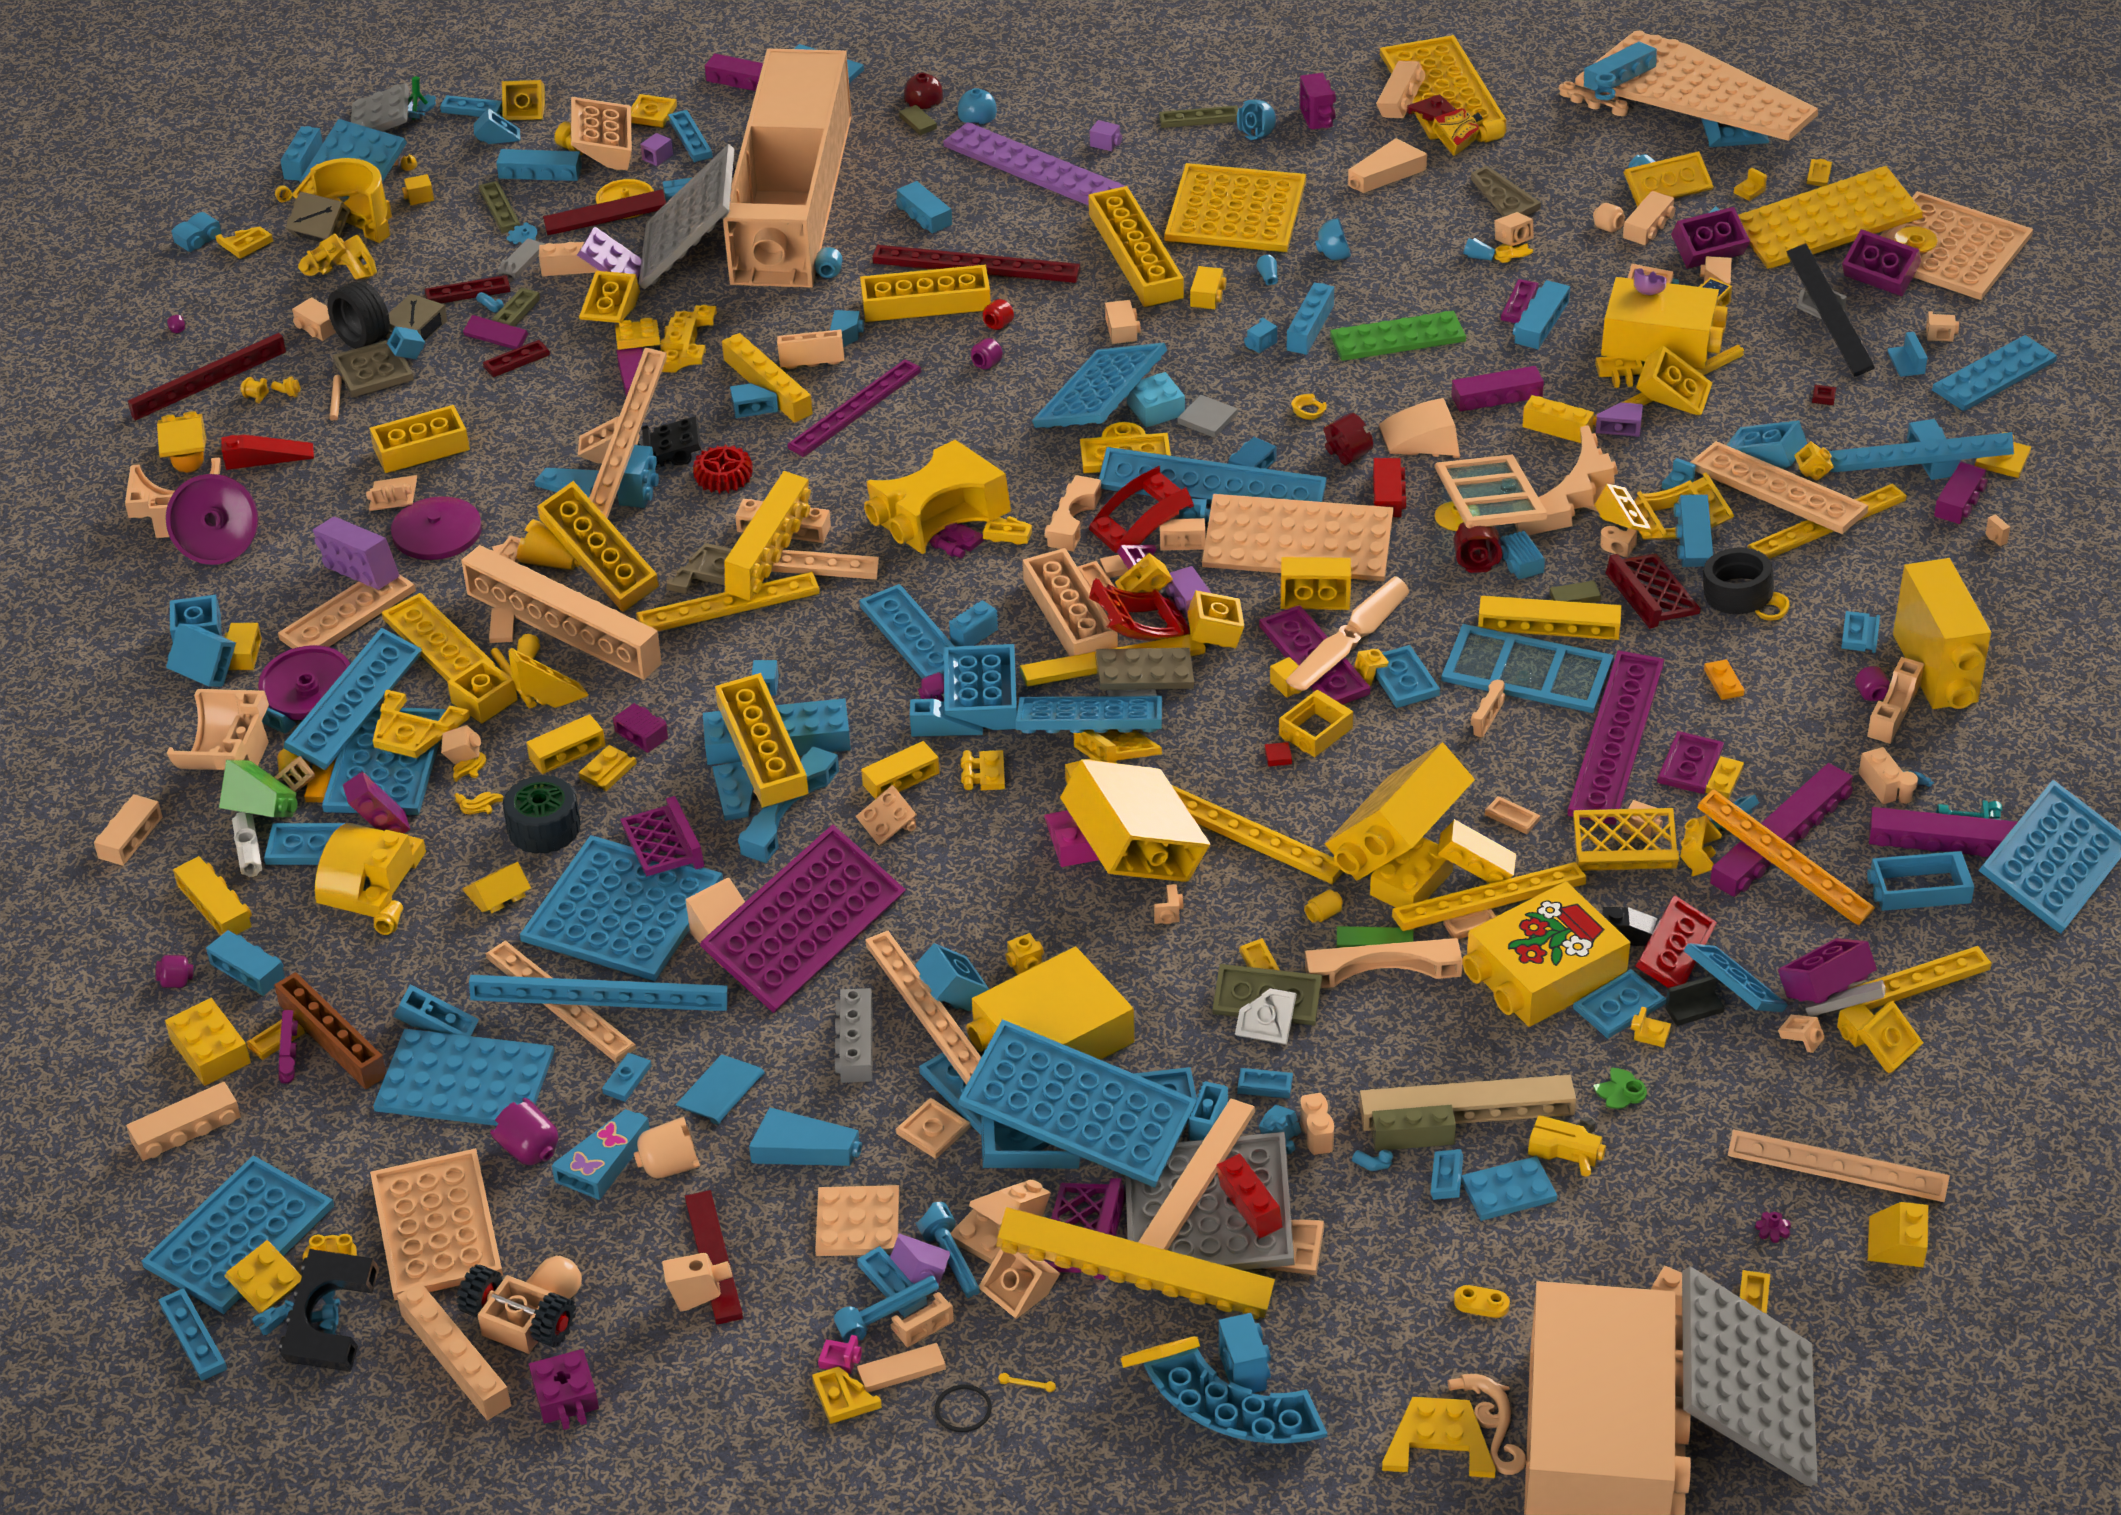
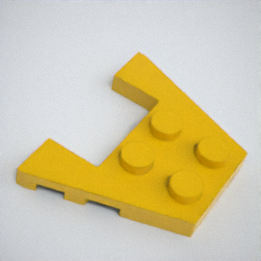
[372,690,470,758]
[1382,1397,1496,1478]

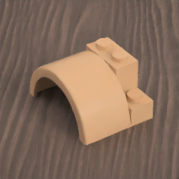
[125,458,221,538]
[167,689,269,771]

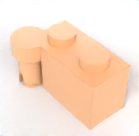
[1859,747,1918,804]

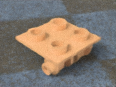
[366,475,417,511]
[856,785,917,846]

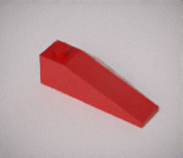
[221,434,314,470]

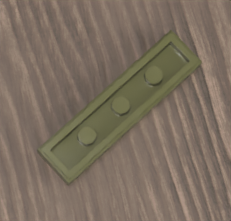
[1159,105,1238,128]
[478,181,521,234]

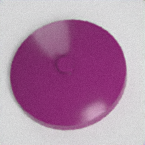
[166,474,258,565]
[391,496,482,560]
[258,645,350,720]

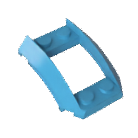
[1701,118,1769,147]

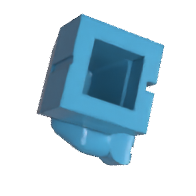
[1259,1104,1301,1154]

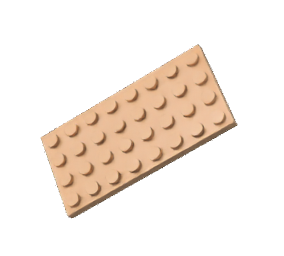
[1202,494,1393,581]

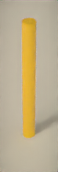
[490,648,537,709]

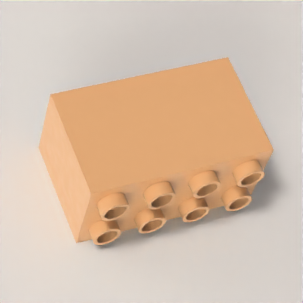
[1524,1281,1691,1515]

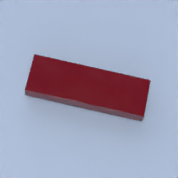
[483,340,550,378]

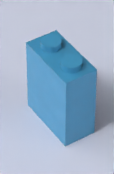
[166,624,236,687]

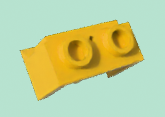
[1680,815,1722,876]

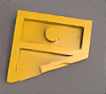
[812,1366,882,1424]

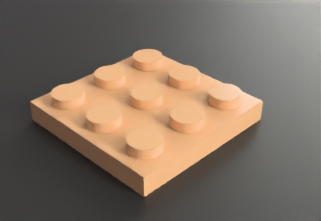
[815,1185,899,1256]

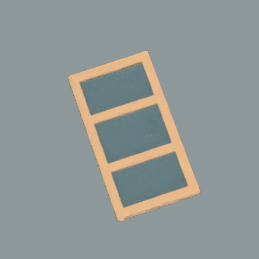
[1434,454,1547,528]

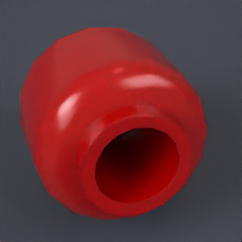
[983,299,1014,330]

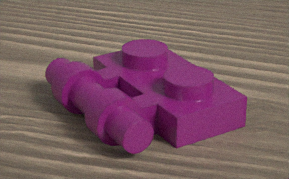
[929,522,984,559]

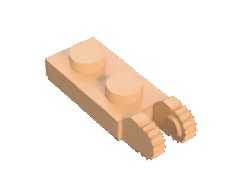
[1471,679,1505,738]

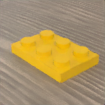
[615,318,660,350]

